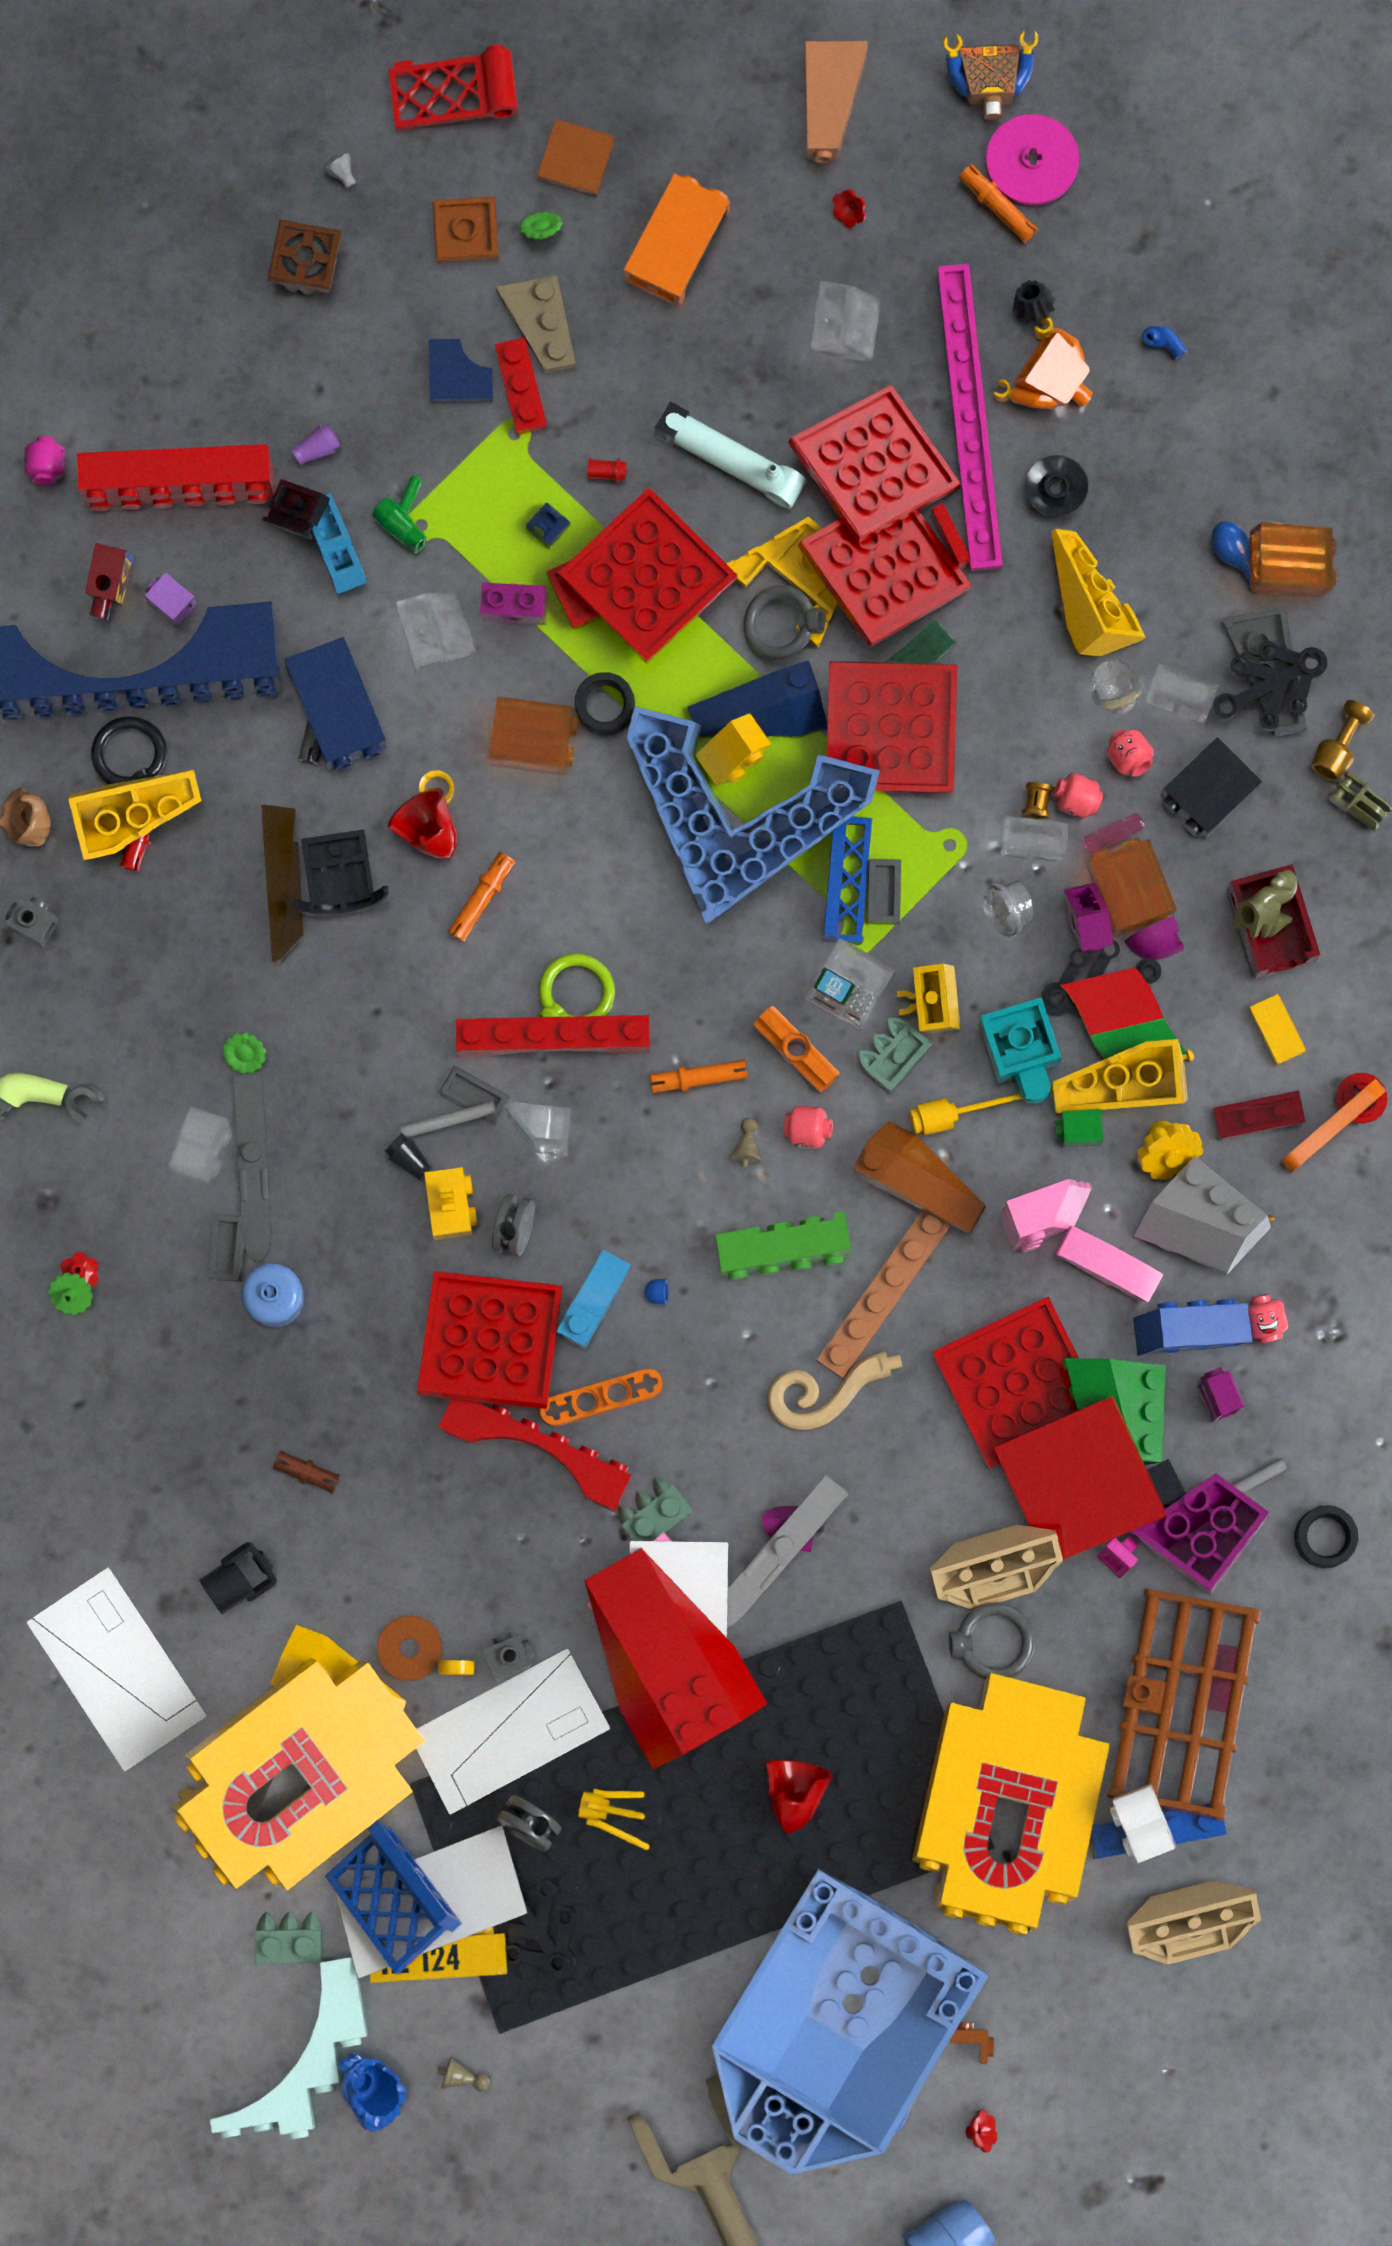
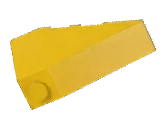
[1051,529,1145,656]
[68,769,201,861]
[1053,1039,1188,1113]
[270,1625,407,1711]

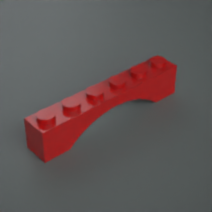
[456,1015,650,1057]
[438,1398,632,1513]

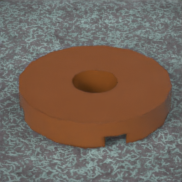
[377,1616,442,1681]

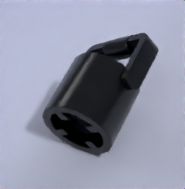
[199,1542,277,1615]

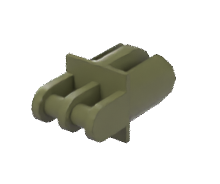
[1327,771,1392,832]

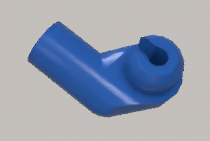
[1142,326,1188,360]

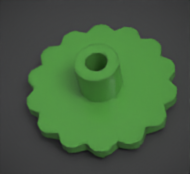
[519,211,563,239]
[222,1032,266,1074]
[48,1272,93,1315]

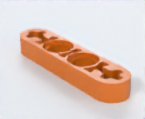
[1281,1079,1386,1173]
[540,1369,663,1427]

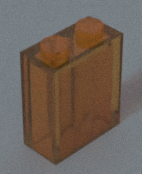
[1250,522,1337,597]
[488,696,579,776]
[1087,838,1177,937]

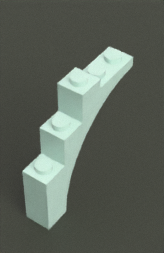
[210,1957,368,2140]

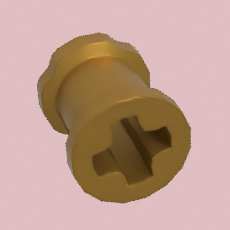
[1021,782,1054,820]

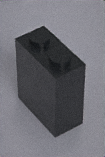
[1160,737,1262,840]

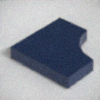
[429,339,493,403]

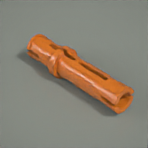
[958,164,1038,244]
[447,851,516,942]
[649,1059,748,1094]

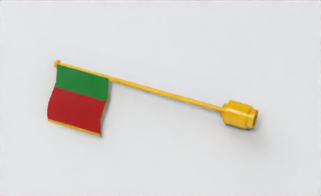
[909,967,1194,1136]

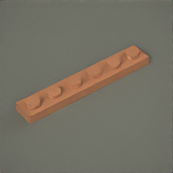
[817,1210,951,1380]

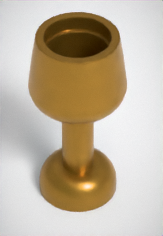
[1311,700,1374,781]

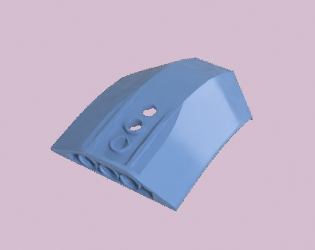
[712,1869,989,2175]

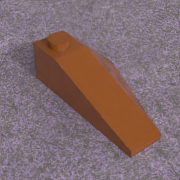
[853,1121,986,1234]

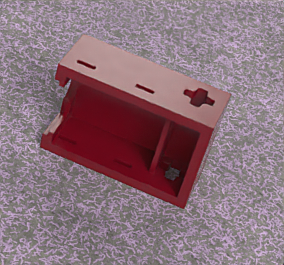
[1227,864,1320,979]

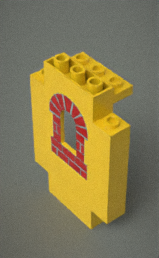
[172,1658,425,1890]
[912,1673,1110,1936]

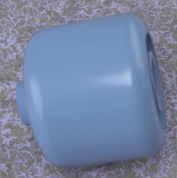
[241,1263,305,1328]

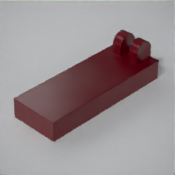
[1214,1090,1306,1140]

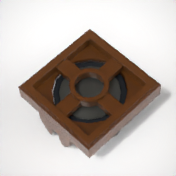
[267,220,342,295]

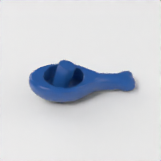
[1212,521,1267,593]

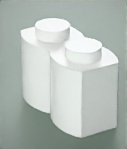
[1110,1784,1176,1863]

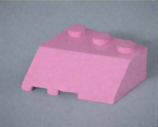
[999,1179,1092,1253]

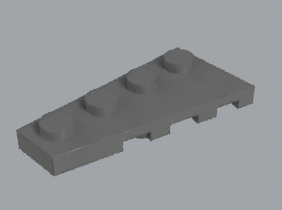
[1222,606,1307,737]

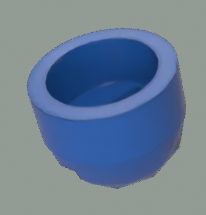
[644,1279,669,1305]

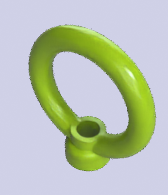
[537,953,615,1017]

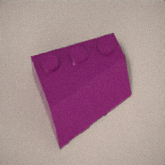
[1131,1473,1269,1596]

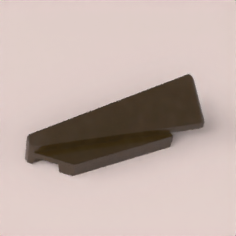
[261,805,304,966]

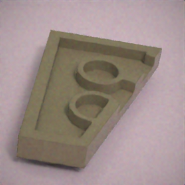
[496,275,576,373]

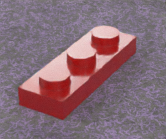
[494,337,547,435]

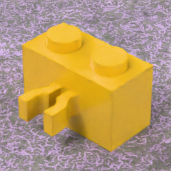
[695,713,771,786]
[897,963,961,1034]
[424,1167,478,1240]

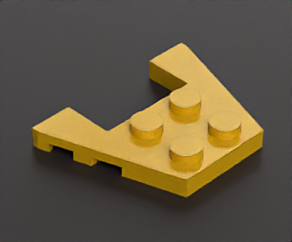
[727,517,838,648]

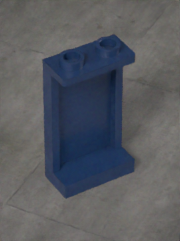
[285,637,386,771]

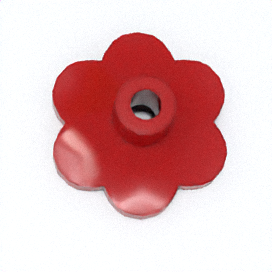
[832,189,866,228]
[61,1252,99,1287]
[965,2109,998,2153]

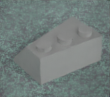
[1134,1156,1271,1274]

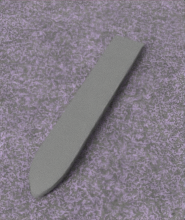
[727,1474,849,1628]

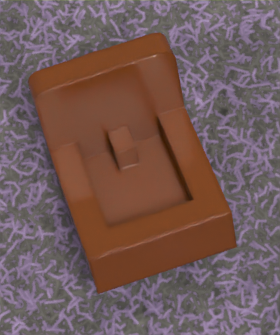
[948,2022,994,2064]

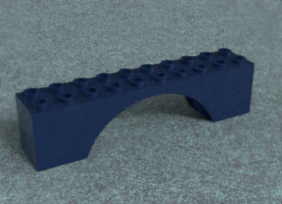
[0,601,283,721]

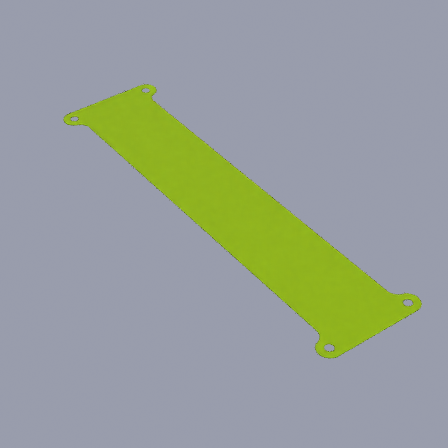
[408,418,967,956]

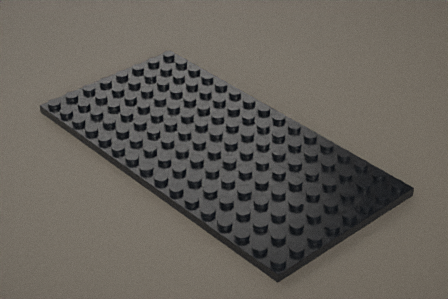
[410,1600,995,2034]

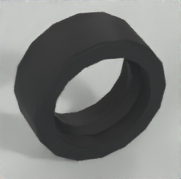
[575,672,635,735]
[1294,1505,1359,1568]

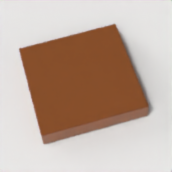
[537,119,615,197]
[432,196,499,263]

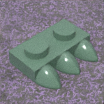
[859,1018,932,1093]
[618,1477,694,1541]
[255,1912,322,1964]

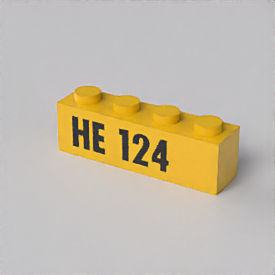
[370,1928,507,1983]

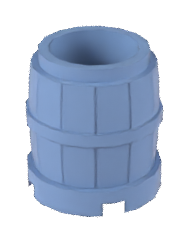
[901,2199,996,2246]

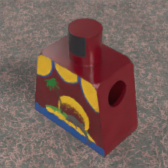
[85,543,135,620]

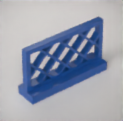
[325,1820,462,1974]

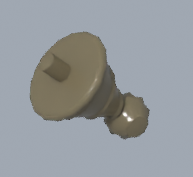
[729,1118,761,1168]
[437,2056,490,2092]

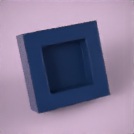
[526,502,571,548]

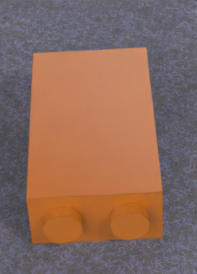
[624,173,730,307]

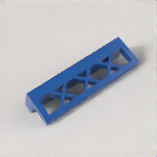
[823,817,872,944]

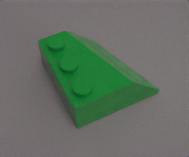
[1062,1358,1166,1465]

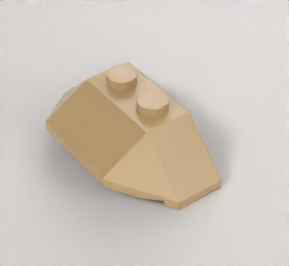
[930,1525,1063,1610]
[1127,1880,1261,1965]

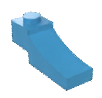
[312,493,367,594]
[557,1250,631,1350]

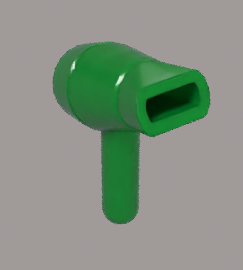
[372,475,427,554]

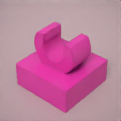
[1097,1535,1139,1578]

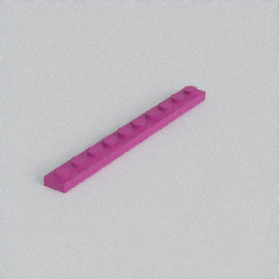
[937,264,1003,572]

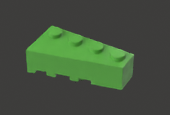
[715,1211,851,1281]

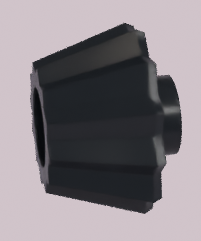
[1012,280,1056,323]

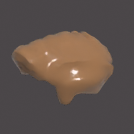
[0,787,51,847]

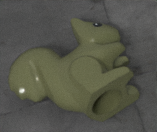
[1234,870,1298,938]

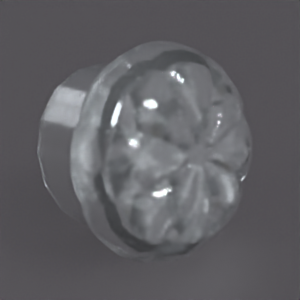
[983,880,1034,937]

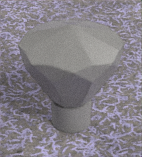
[323,153,356,189]

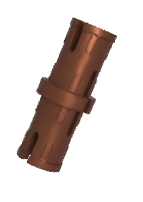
[273,1450,341,1494]

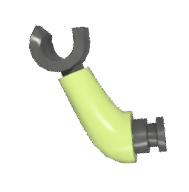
[0,1073,106,1124]

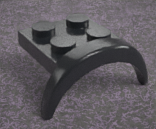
[293,829,389,917]

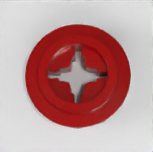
[1335,1073,1388,1124]

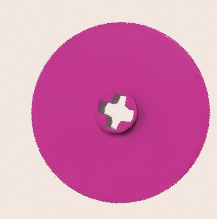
[986,114,1079,205]

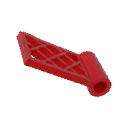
[388,45,519,131]

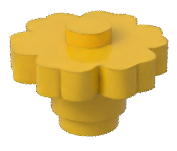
[1137,1121,1203,1180]

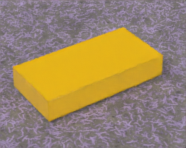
[1249,994,1307,1066]

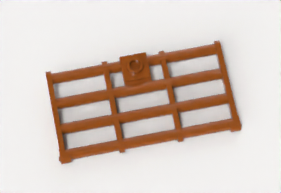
[1107,1589,1261,1821]

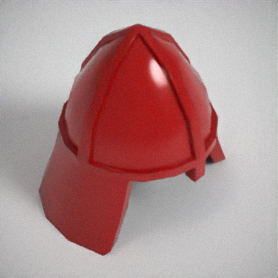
[388,788,457,859]
[766,1759,833,1834]

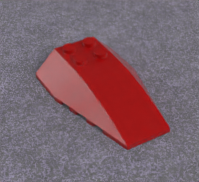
[584,1548,767,1769]

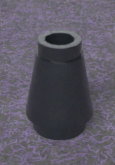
[384,1133,432,1180]

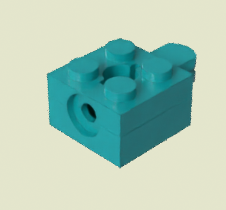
[978,997,1062,1104]

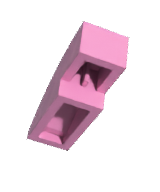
[1056,1226,1163,1303]

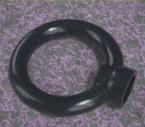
[91,716,167,784]

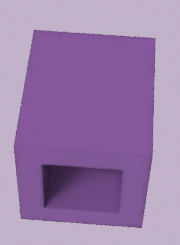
[145,572,197,628]

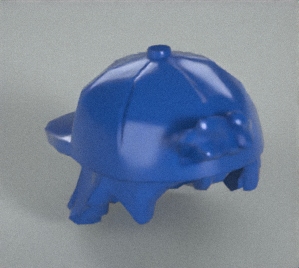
[338,2053,407,2132]

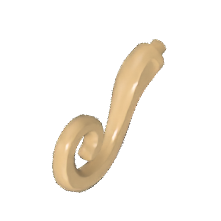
[767,1351,903,1431]

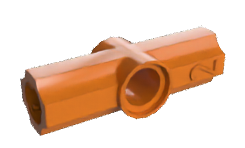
[753,1005,840,1094]

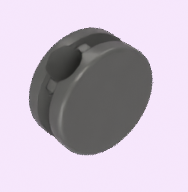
[492,1194,535,1257]
[497,1795,561,1852]

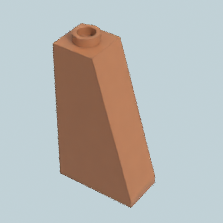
[805,41,868,163]

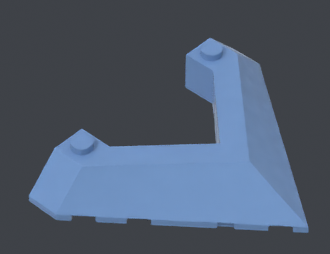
[627,706,880,924]

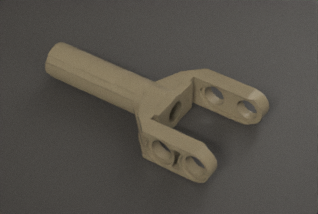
[627,2075,759,2246]

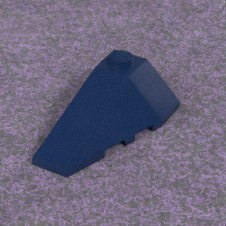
[688,660,828,738]

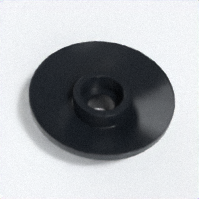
[1025,455,1088,517]

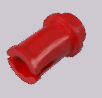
[587,458,627,483]
[119,834,151,873]

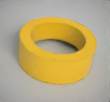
[419,770,454,804]
[438,1660,475,1675]

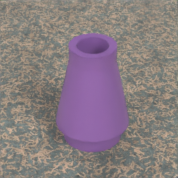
[291,424,341,465]

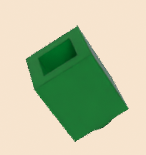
[1055,1109,1103,1148]

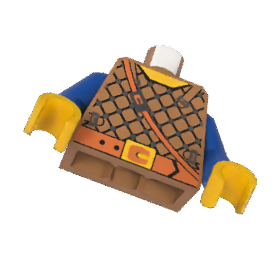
[941,30,1038,120]

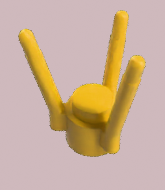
[579,1789,649,1850]

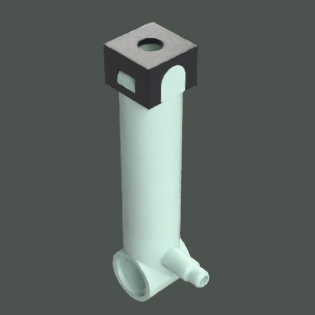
[655,401,807,509]

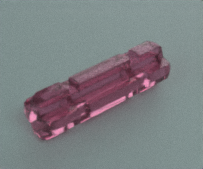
[1083,813,1145,854]

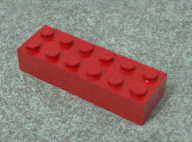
[77,444,274,512]

